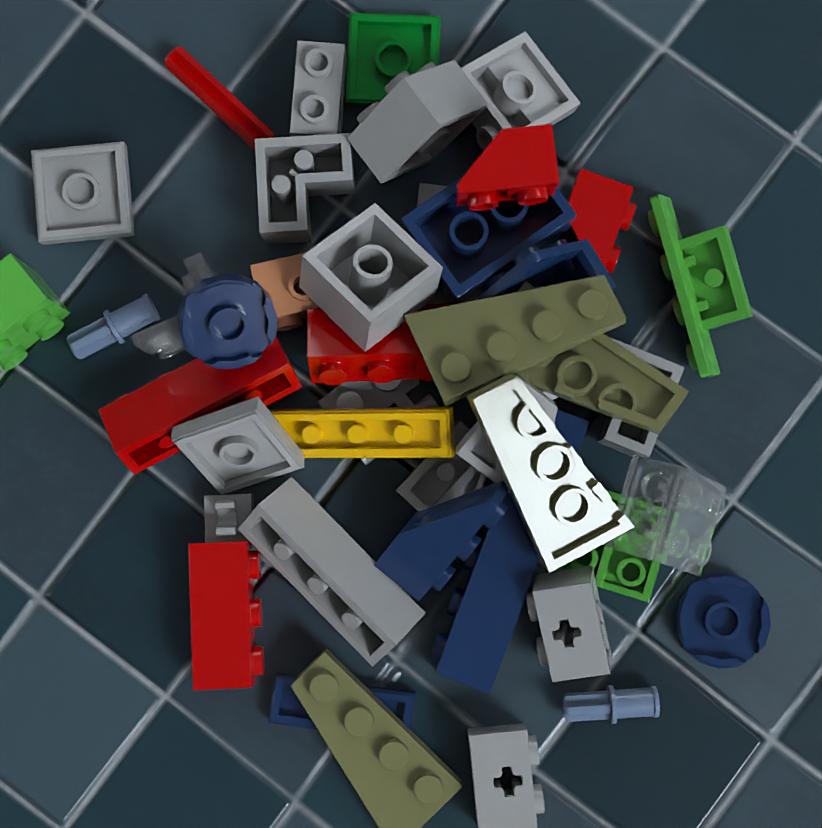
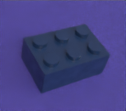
[400,176,577,305]

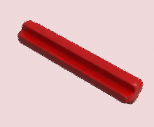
[164,46,275,150]

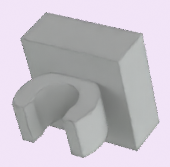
[204,494,254,543]

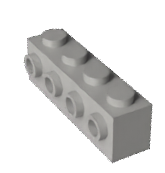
[238,477,425,667]

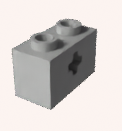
[290,40,347,136]
[527,566,611,682]
[467,723,545,828]

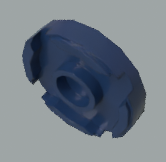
[178,273,278,369]
[673,573,771,669]

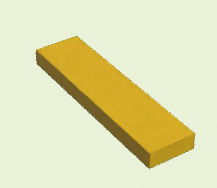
[269,407,455,458]

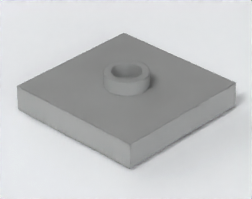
[31,141,135,245]
[171,397,305,495]

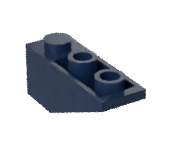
[374,480,509,601]

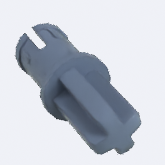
[67,293,161,359]
[562,685,660,724]

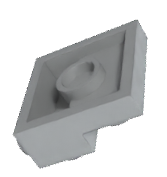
[461,31,581,151]

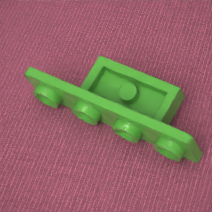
[648,194,753,378]

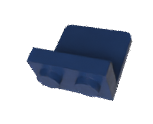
[474,239,617,301]

